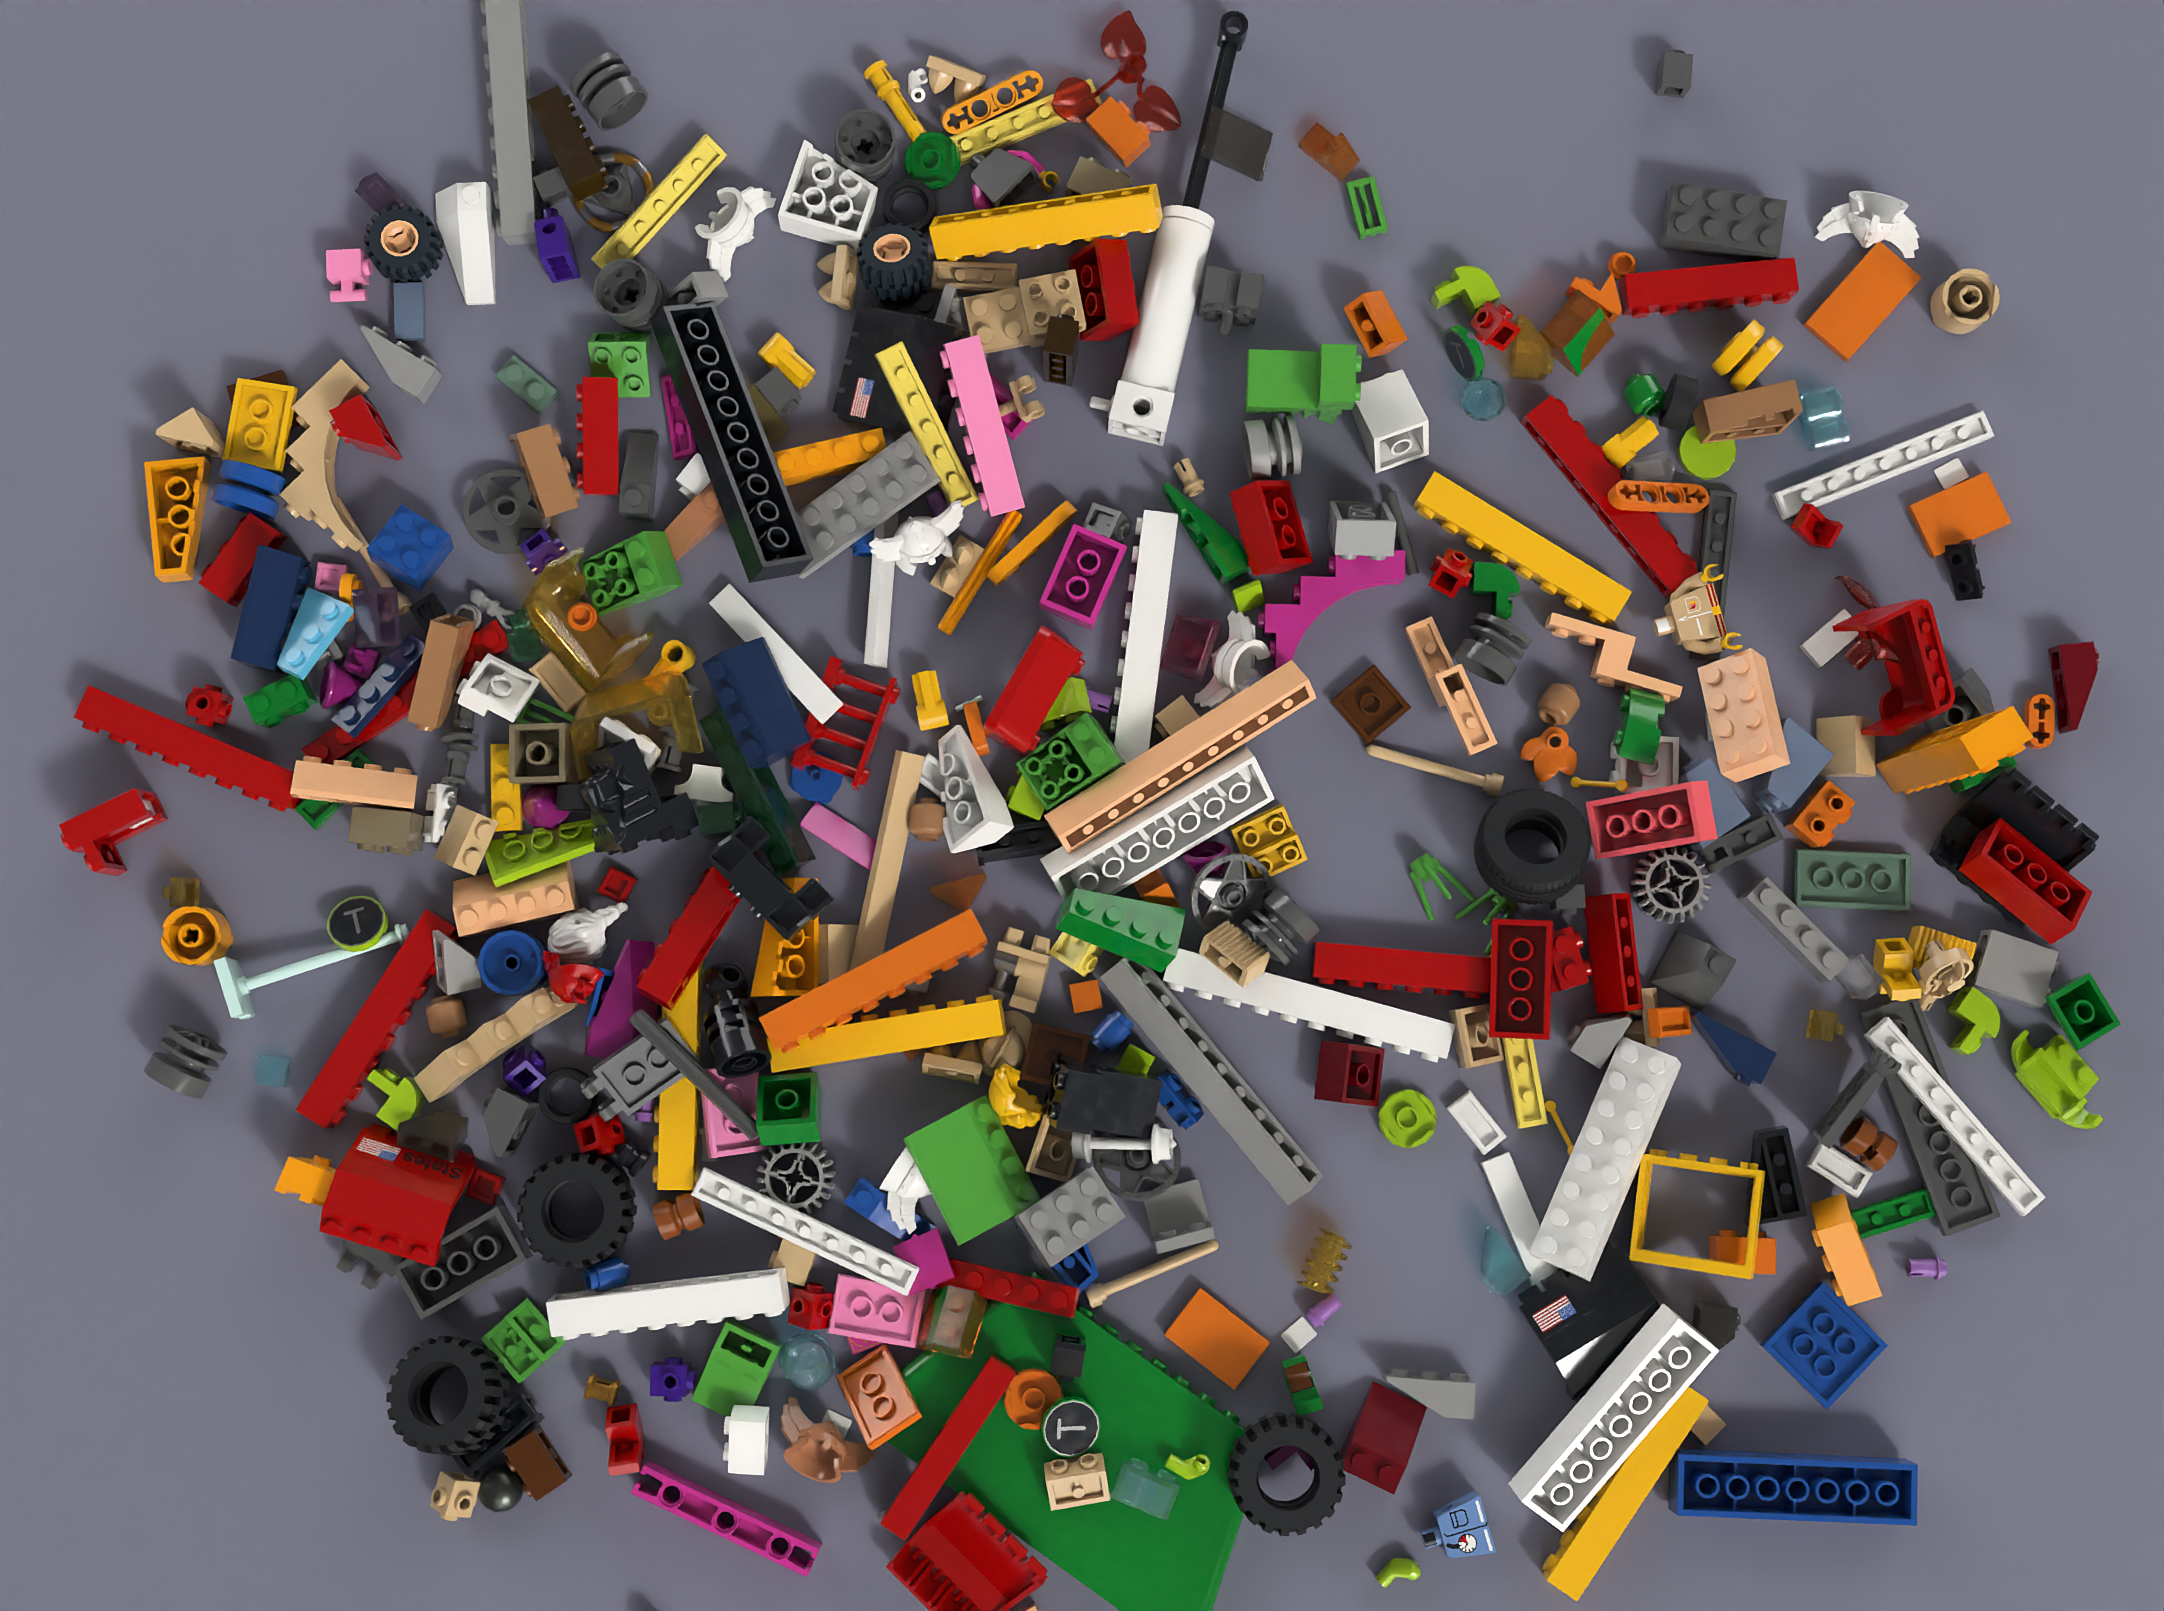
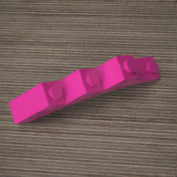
[1257,550,1405,674]

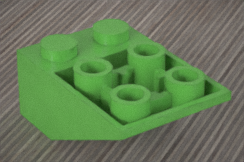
[579,530,683,617]
[1016,712,1126,811]
[691,1318,784,1416]

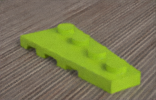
[484,819,596,887]

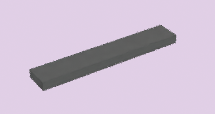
[1689,489,1737,662]

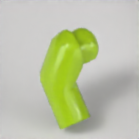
[1164,1453,1210,1480]
[1375,1558,1421,1588]

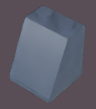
[1751,717,1834,813]
[1678,757,1751,853]

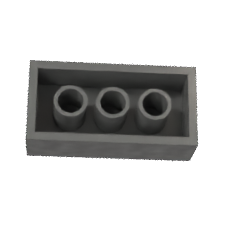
[1658,181,1787,262]
[392,1204,534,1320]

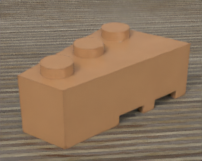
[1692,379,1803,444]
[508,423,580,518]

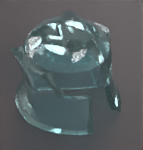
[779,1332,836,1391]

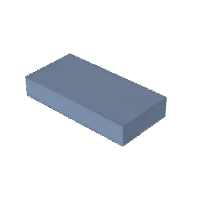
[394,282,426,342]

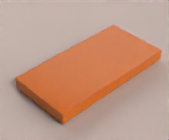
[1803,242,1922,362]

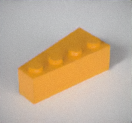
[144,457,212,583]
[750,877,819,997]
[274,1155,337,1206]

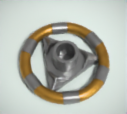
[572,152,655,233]

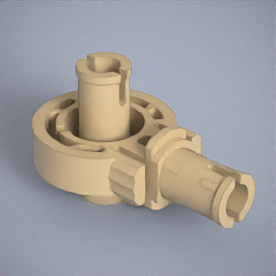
[1918,940,1974,1011]

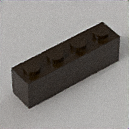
[527,86,608,202]
[1043,314,1079,387]

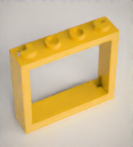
[1629,1149,1765,1279]

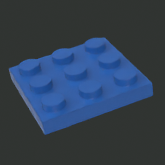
[1760,1281,1888,1410]

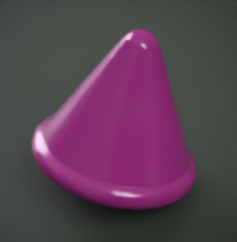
[319,661,363,709]
[522,784,570,830]
[1181,841,1231,877]

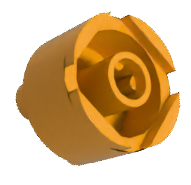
[161,906,233,966]

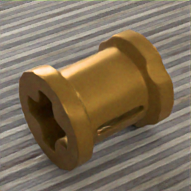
[584,1373,621,1407]

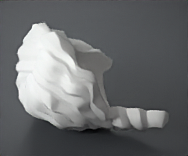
[548,902,629,965]

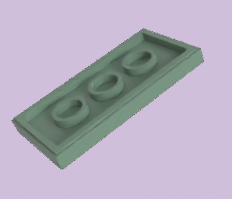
[1792,848,1911,912]

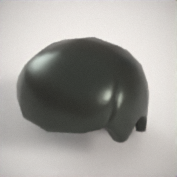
[478,1465,524,1512]

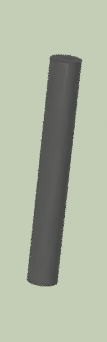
[1385,491,1419,576]

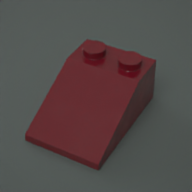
[1340,1381,1427,1495]

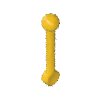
[1570,777,1629,792]
[1544,1100,1575,1156]

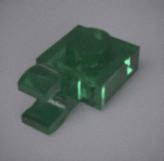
[507,608,544,662]

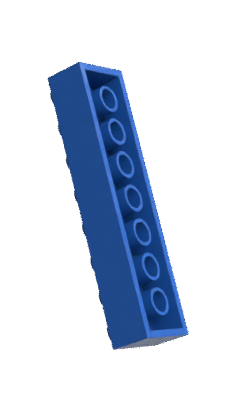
[1668,1449,1918,1526]

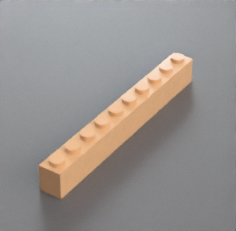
[1044,660,1316,854]

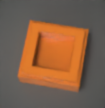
[1069,979,1103,1014]

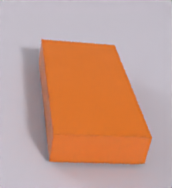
[1647,1005,1692,1038]

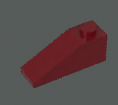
[2048,641,2099,734]

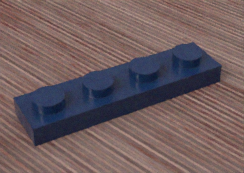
[331,633,425,739]

